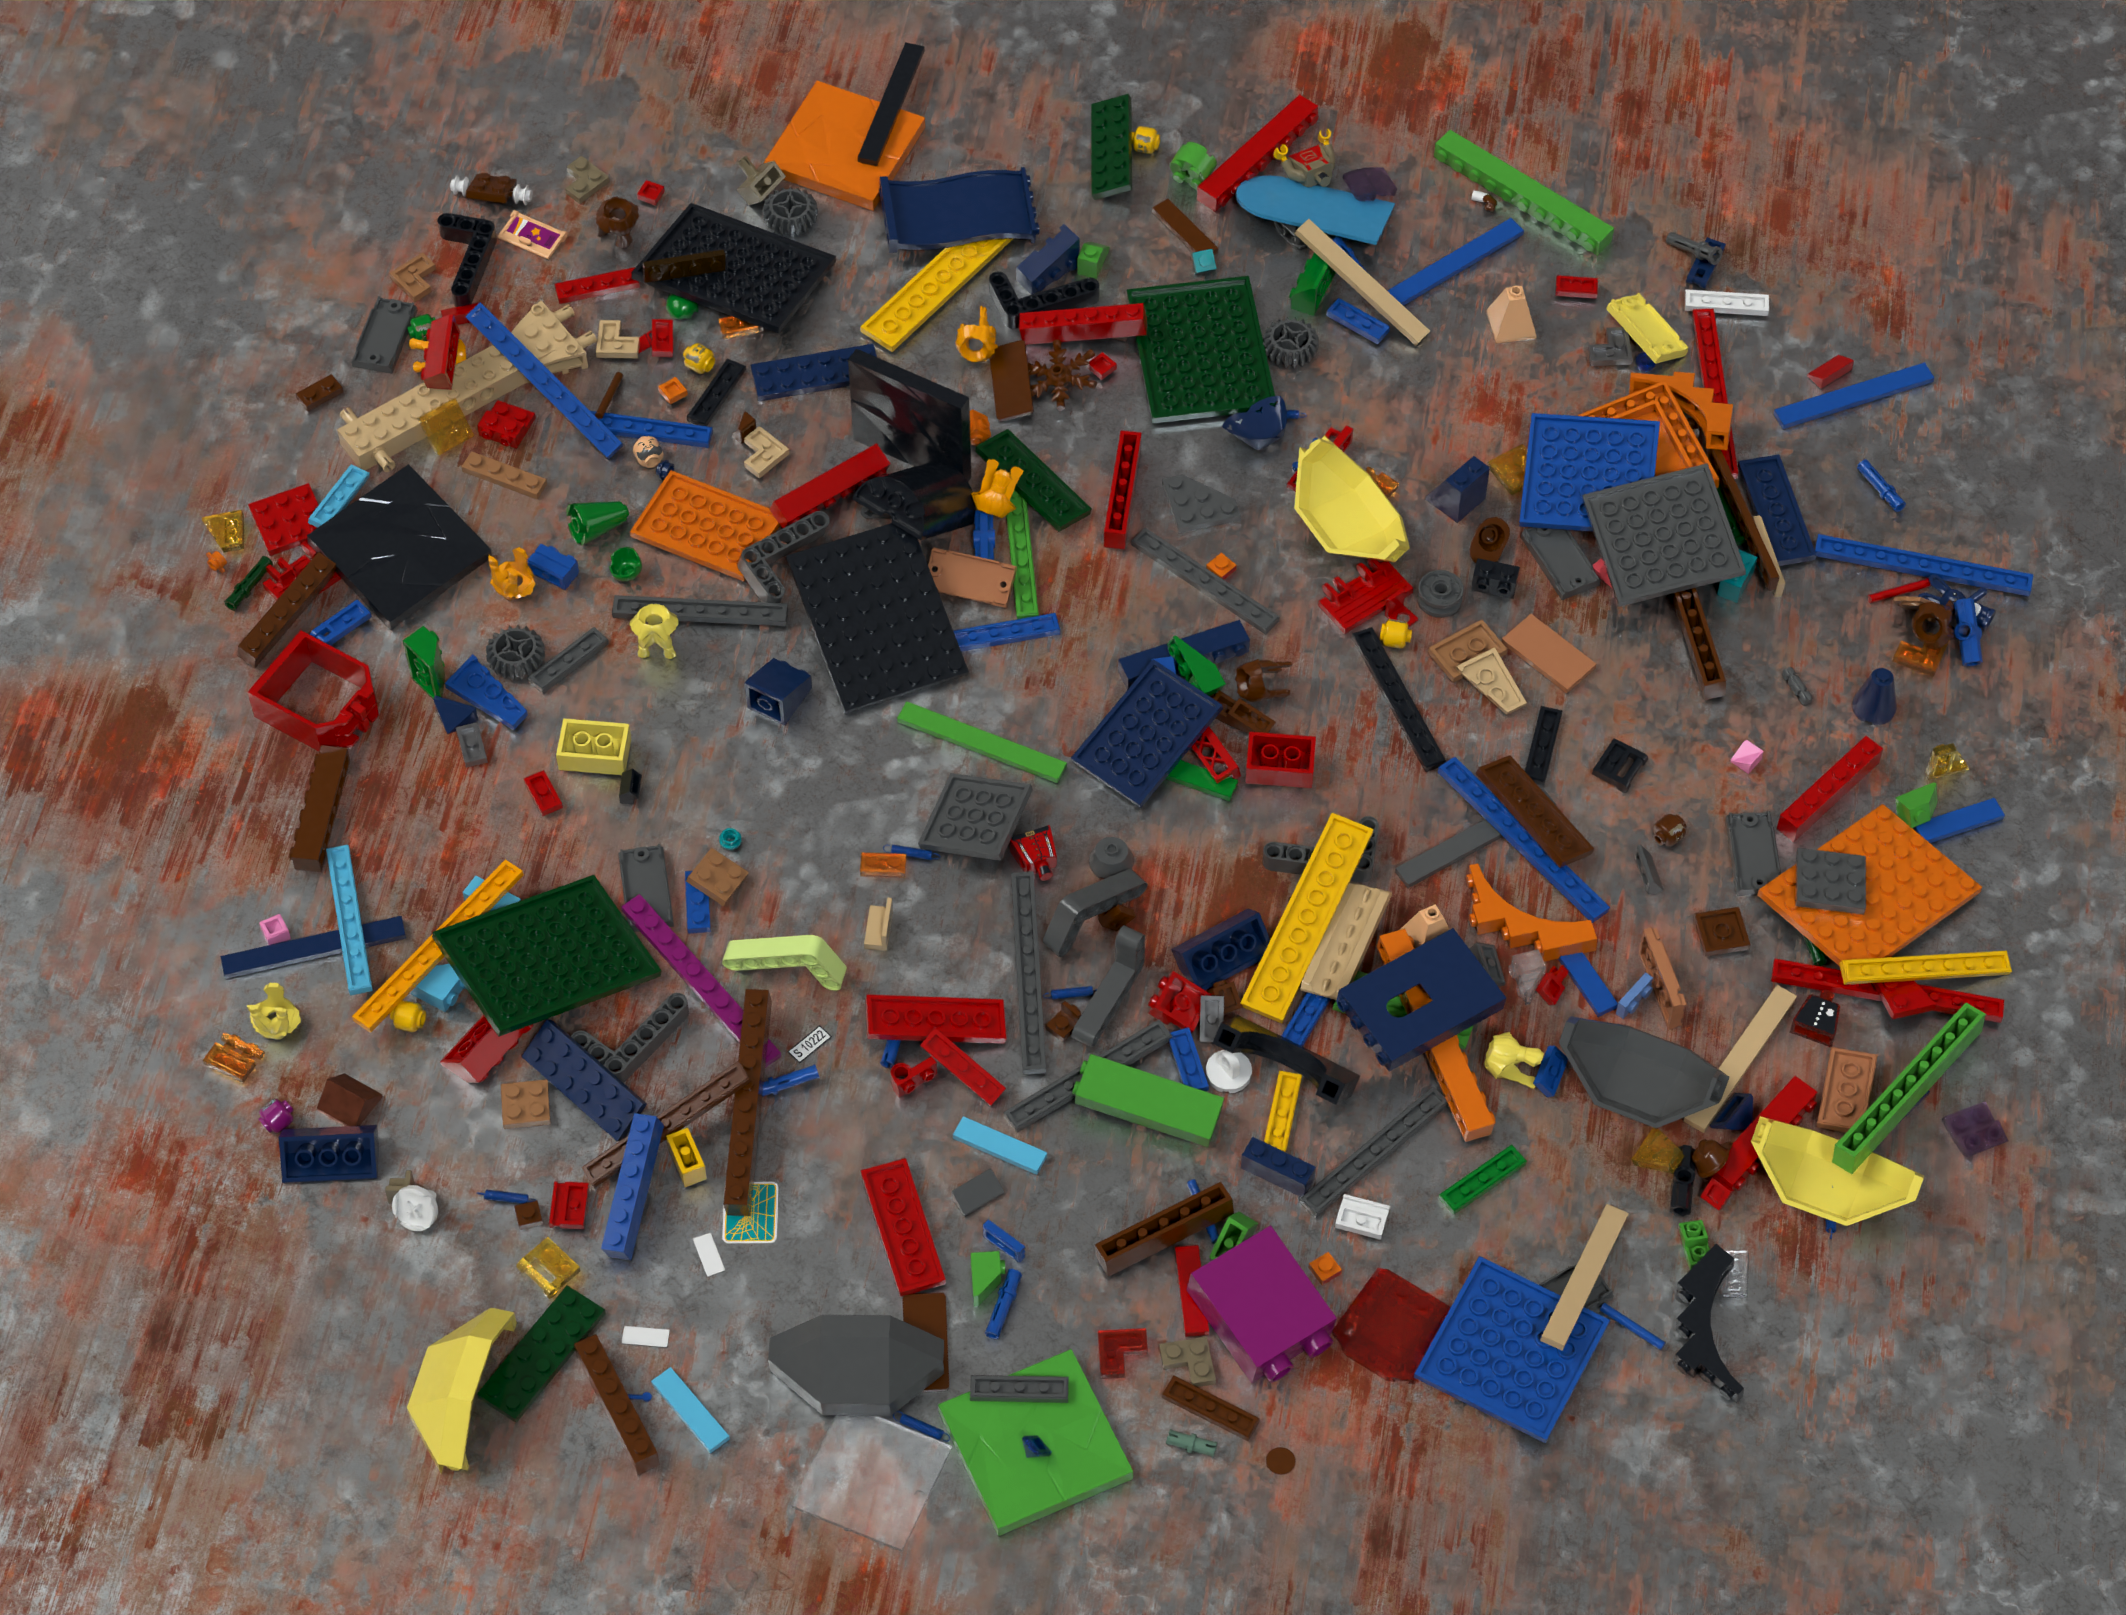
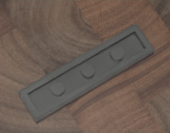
[528,627,609,694]
[970,1375,1069,1403]

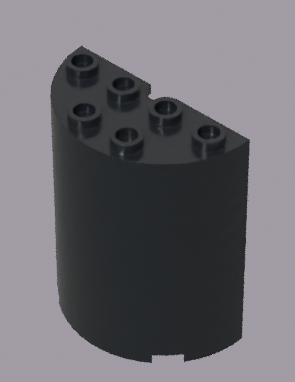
[852,462,976,540]

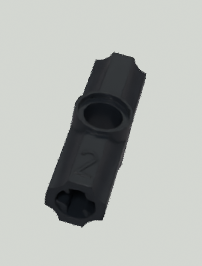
[1670,1145,1695,1217]

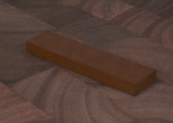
[1152,199,1218,255]
[1162,1375,1260,1441]

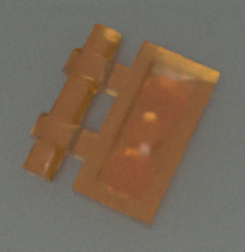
[203,1033,265,1083]

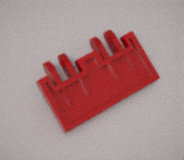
[263,541,341,601]
[1318,559,1413,634]

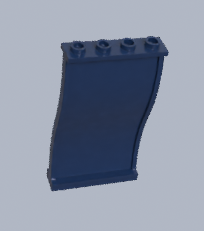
[879,167,1039,253]

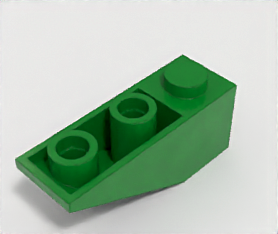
[1167,635,1226,696]

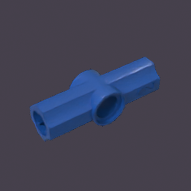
[973,510,995,560]
[1954,598,1983,667]

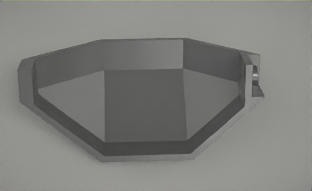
[1559,1016,1729,1128]
[768,1315,945,1416]

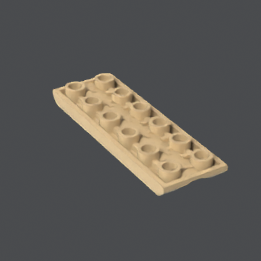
[1301,882,1392,1000]

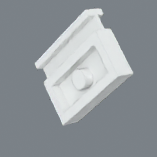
[1335,1194,1390,1240]

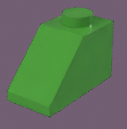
[1077,242,1110,279]
[1895,782,1938,828]
[1209,1211,1259,1260]
[971,1251,1005,1307]

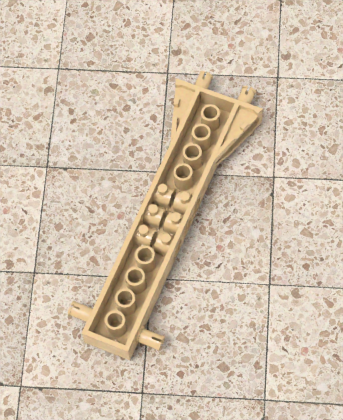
[337,300,597,472]

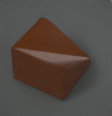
[732,411,756,444]

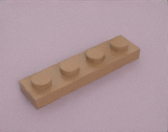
[461,451,547,499]

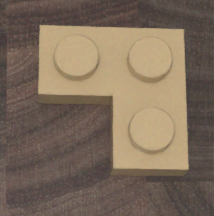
[596,320,640,358]
[744,426,789,479]

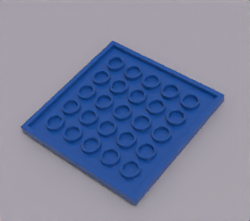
[1519,413,1660,531]
[1414,1256,1610,1443]

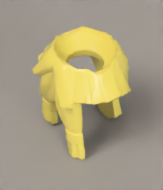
[629,604,678,659]
[247,983,301,1040]
[1484,1032,1544,1089]

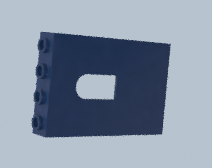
[1336,928,1506,1072]

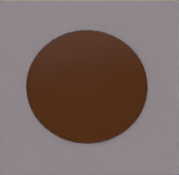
[1266,1447,1295,1475]

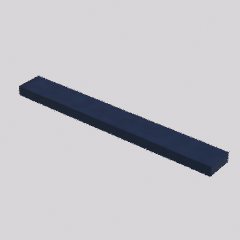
[220,916,406,979]

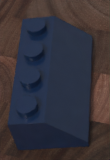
[1171,909,1270,990]
[279,1125,379,1183]

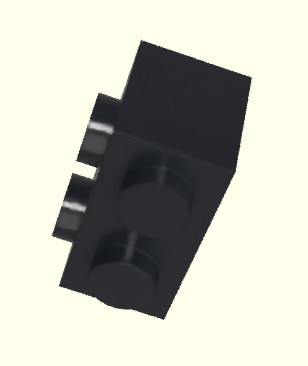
[1471,558,1520,599]

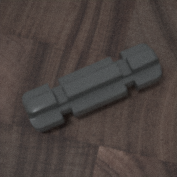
[1782,667,1813,705]

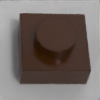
[514,1200,543,1231]

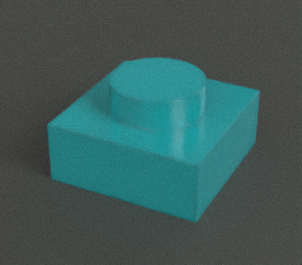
[1191,249,1217,274]

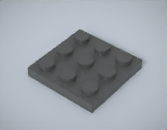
[1795,848,1866,915]

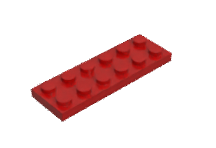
[865,995,1007,1044]
[860,1158,946,1297]

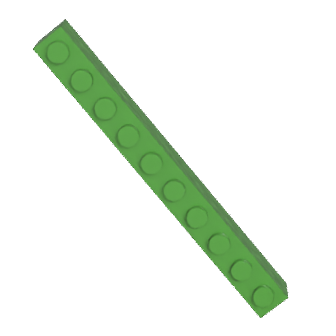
[1434,130,1614,256]
[1832,1003,1986,1174]

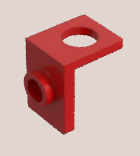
[1385,588,1418,628]

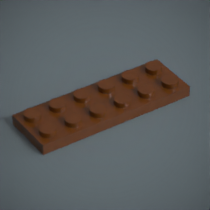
[1475,755,1594,868]

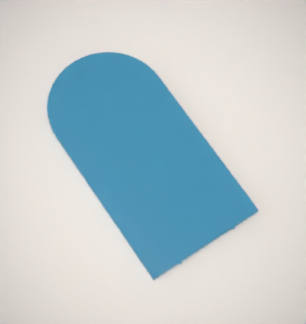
[1236,175,1395,245]

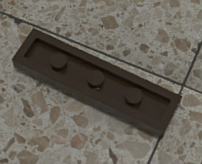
[643,250,726,283]

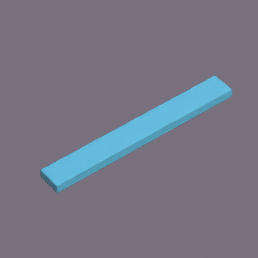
[326,845,373,996]

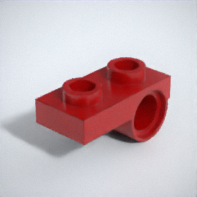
[891,1056,937,1097]

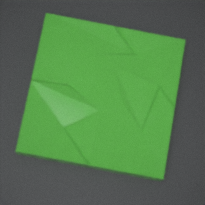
[938,1349,1133,1536]

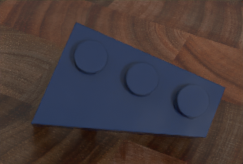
[1016,224,1080,295]

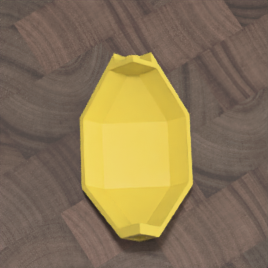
[1294,435,1410,563]
[1751,1116,1924,1226]
[407,1308,517,1473]

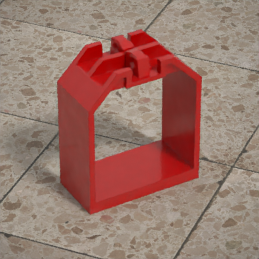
[247,630,379,751]

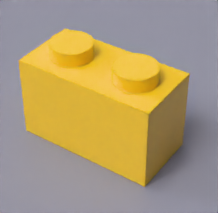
[666,1128,707,1187]

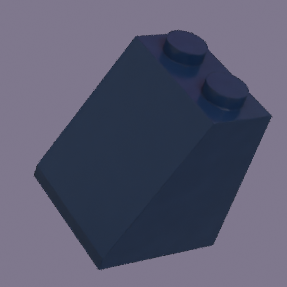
[1425,456,1490,523]
[745,658,812,726]

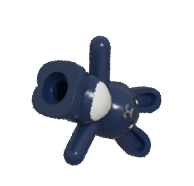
[1918,575,1996,631]

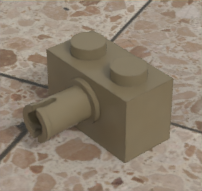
[737,155,786,205]

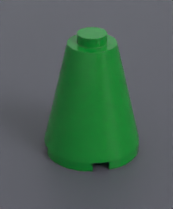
[566,501,629,545]

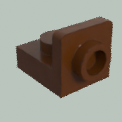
[1098,904,1136,931]
[1208,979,1243,1014]
[1046,1001,1081,1043]

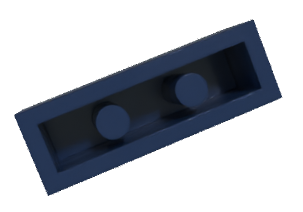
[1241,1137,1316,1197]

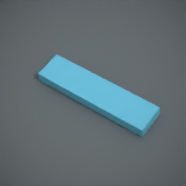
[308,464,370,528]
[953,1116,1047,1175]
[651,1367,730,1454]

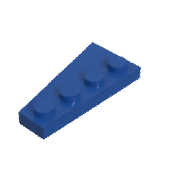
[445,654,528,730]

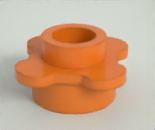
[206,551,227,573]

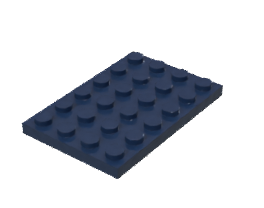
[1071,659,1223,808]

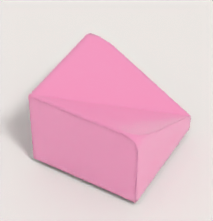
[1730,740,1764,774]
[259,914,291,945]

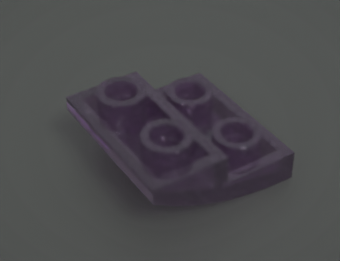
[1342,167,1397,201]
[1942,1101,2008,1158]

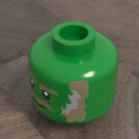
[407,314,436,341]

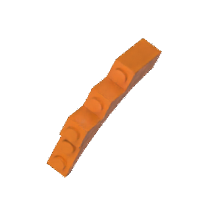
[1629,372,1733,450]
[1466,863,1597,962]

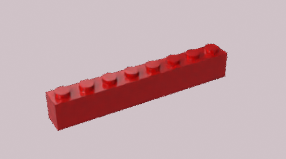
[1197,94,1319,212]

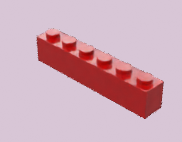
[1019,303,1147,345]
[1104,430,1142,550]
[769,443,891,529]
[1777,736,1883,843]
[1707,1076,1818,1191]

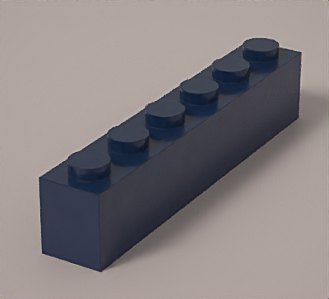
[1118,620,1250,690]

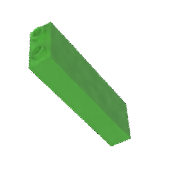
[1072,1054,1224,1147]

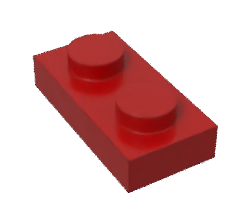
[652,319,673,357]
[524,770,563,817]

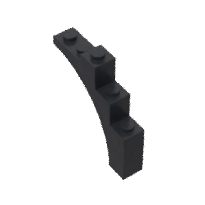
[1675,1244,1744,1403]

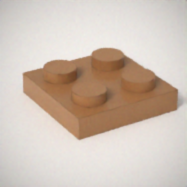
[686,847,749,906]
[501,1079,551,1129]

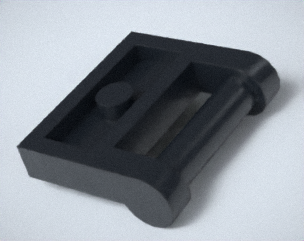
[1592,738,1648,793]

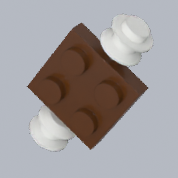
[450,173,532,205]

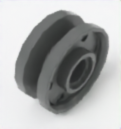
[1417,570,1464,618]

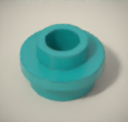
[719,828,742,850]

